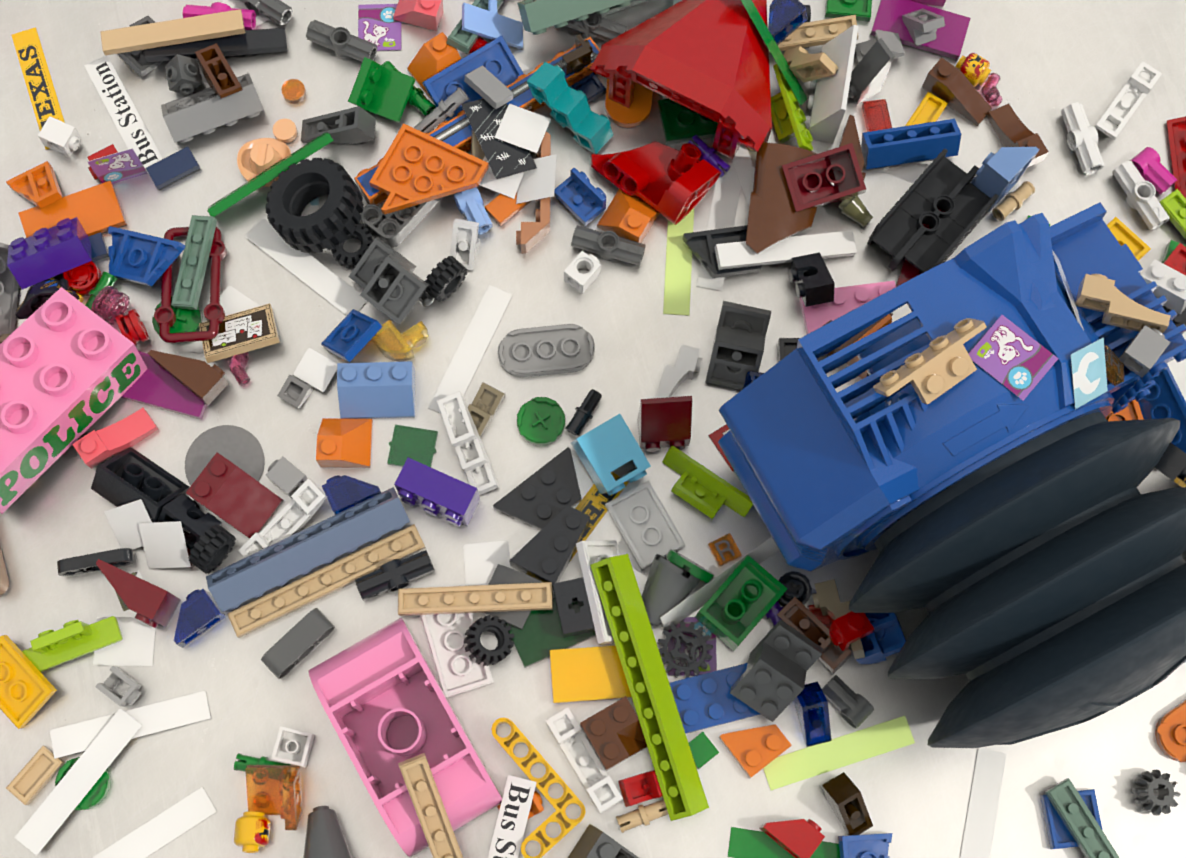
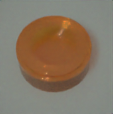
[281,79,306,104]

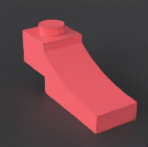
[72,408,158,469]

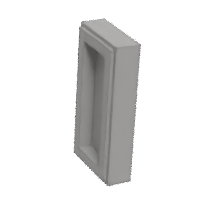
[464,65,514,109]

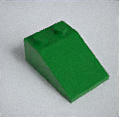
[695,555,787,651]

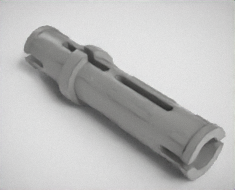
[414,87,469,133]

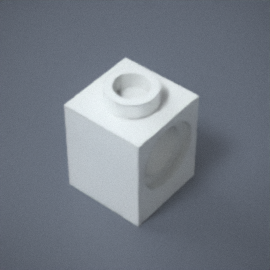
[38,116,81,157]
[564,251,601,294]

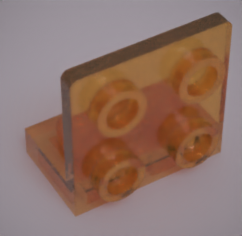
[245,765,303,830]

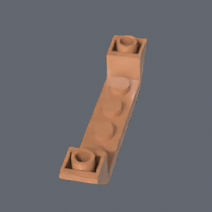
[516,131,551,254]

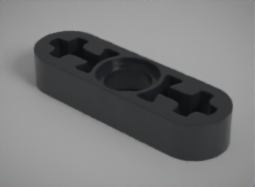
[57,548,134,576]

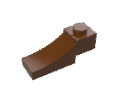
[986,103,1049,167]

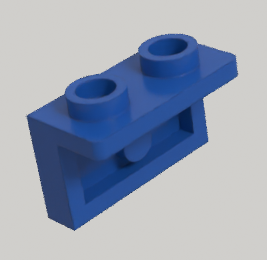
[554,168,606,226]

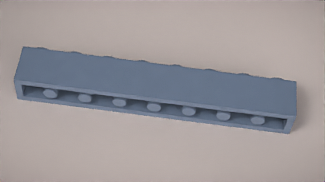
[206,487,410,612]

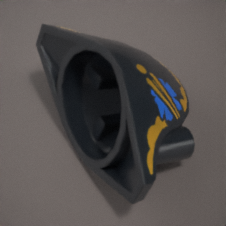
[15,278,80,319]

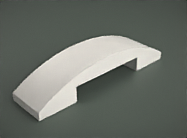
[1095,61,1162,140]
[238,478,327,558]
[546,707,623,813]

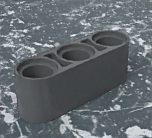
[261,608,335,679]

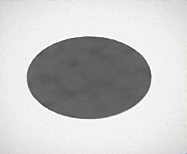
[185,425,264,486]

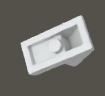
[450,219,480,270]

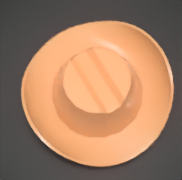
[237,138,291,187]

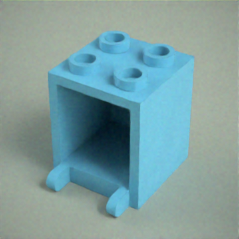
[571,414,651,495]

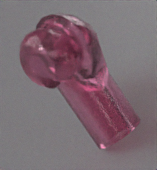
[981,73,1002,106]
[229,352,250,386]

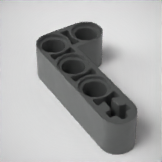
[360,197,443,248]

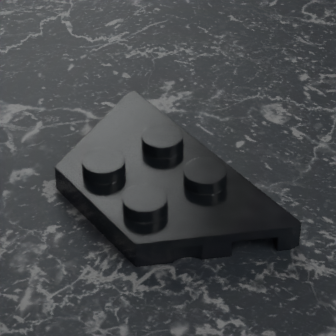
[683,225,762,278]
[493,447,582,531]

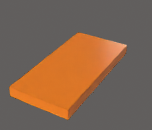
[18,181,127,238]

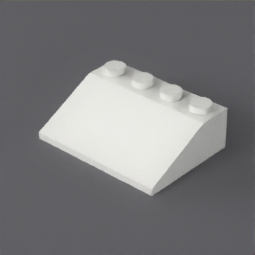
[805,25,859,143]

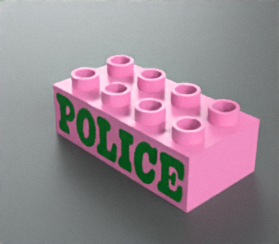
[0,287,148,514]

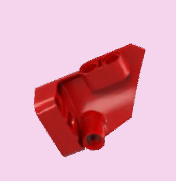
[590,141,721,225]

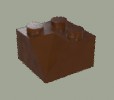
[580,696,647,771]

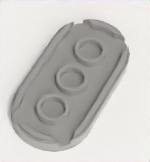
[498,324,595,377]

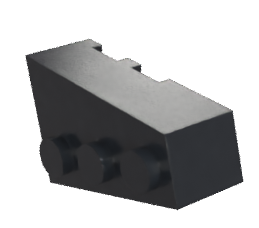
[509,505,590,584]

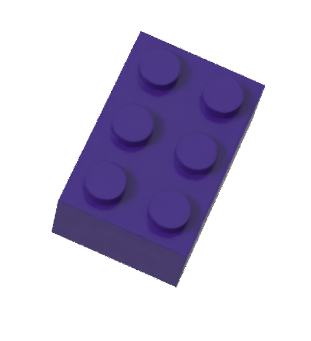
[7,217,92,290]
[394,457,480,527]

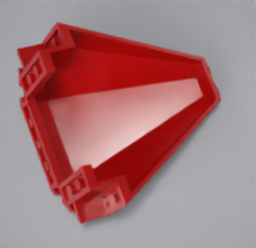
[590,0,772,160]

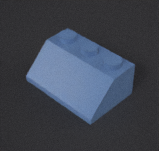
[970,147,1039,212]
[337,361,415,419]

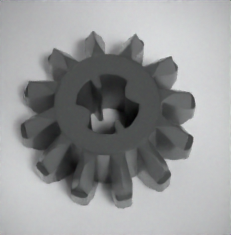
[1132,769,1181,816]

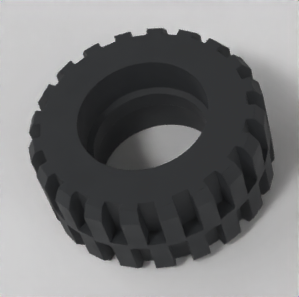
[265,158,364,253]

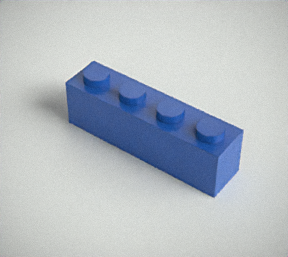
[861,119,962,170]

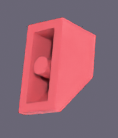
[393,0,444,31]

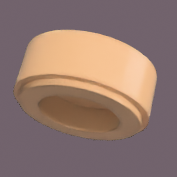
[273,119,297,143]

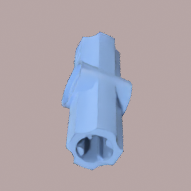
[453,187,493,235]

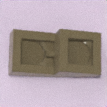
[467,382,505,437]

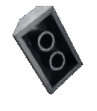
[91,447,190,523]

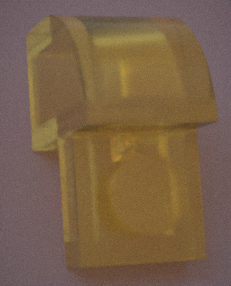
[372,320,429,362]

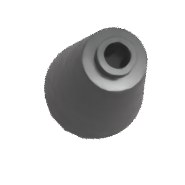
[642,554,701,627]
[303,806,352,858]

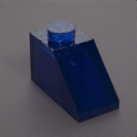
[768,0,807,45]
[322,475,381,515]
[174,589,226,648]
[794,681,832,747]

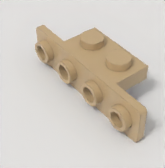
[873,318,987,405]

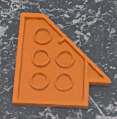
[369,123,489,214]

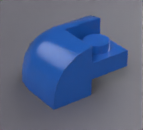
[856,613,906,665]

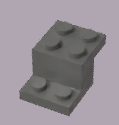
[348,237,429,325]
[705,301,771,390]
[730,619,823,722]

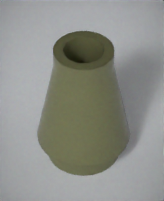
[838,195,873,227]

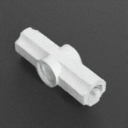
[1061,102,1105,174]
[1112,160,1170,230]

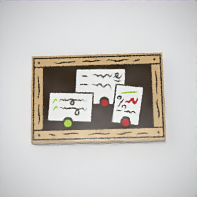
[199,303,280,363]

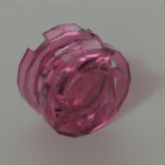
[91,286,130,325]

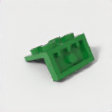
[348,57,415,122]

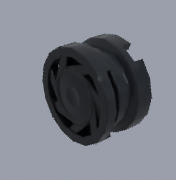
[778,571,812,607]

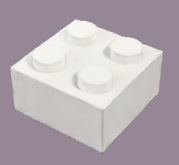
[271,726,315,768]

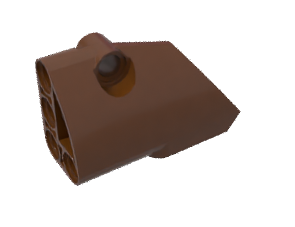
[746,143,817,254]

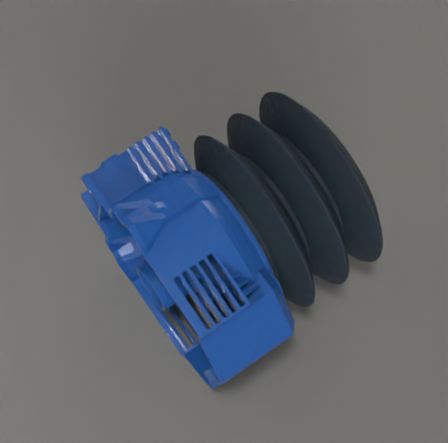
[718,202,1186,748]

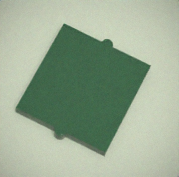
[387,424,438,467]

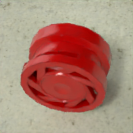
[63,261,102,296]
[115,309,150,346]

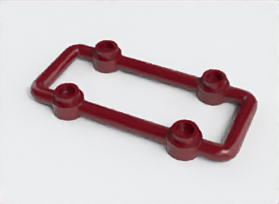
[154,227,227,343]

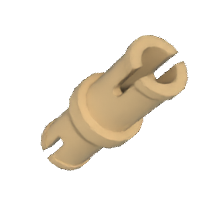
[992,181,1035,221]
[616,798,668,833]

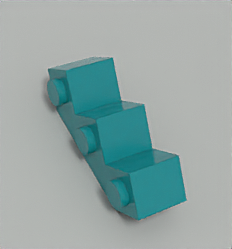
[527,62,614,154]

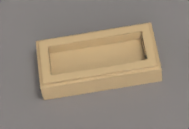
[6,746,65,805]

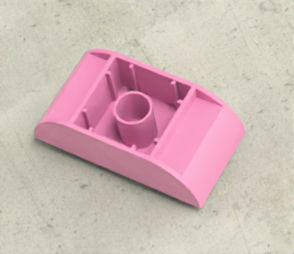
[308,617,503,857]

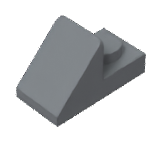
[902,8,945,46]
[855,30,905,63]

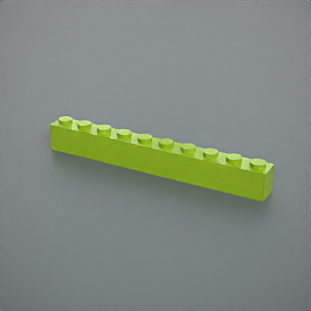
[590,554,709,821]

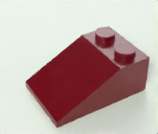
[782,143,866,212]
[637,396,692,452]
[186,452,283,539]
[96,559,181,628]

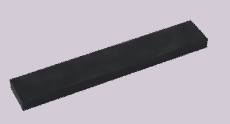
[144,28,287,62]

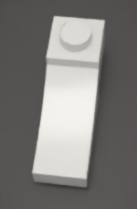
[656,344,703,398]

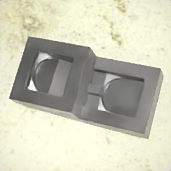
[277,375,315,408]

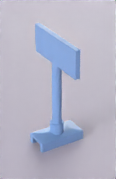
[462,0,523,49]

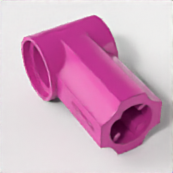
[1130,147,1177,195]

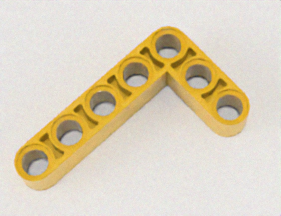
[491,717,585,858]

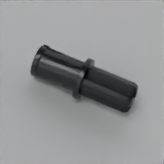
[565,389,602,437]

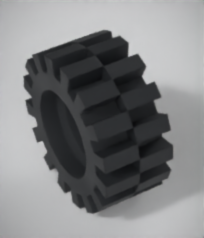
[331,223,373,269]
[425,256,467,302]
[188,524,236,574]
[464,615,514,666]

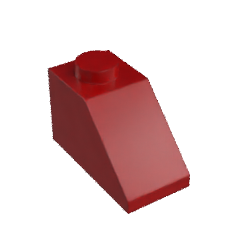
[759,819,825,858]

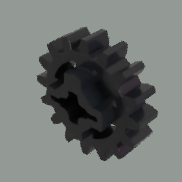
[657,621,713,678]

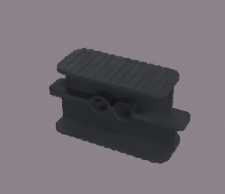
[867,149,998,273]

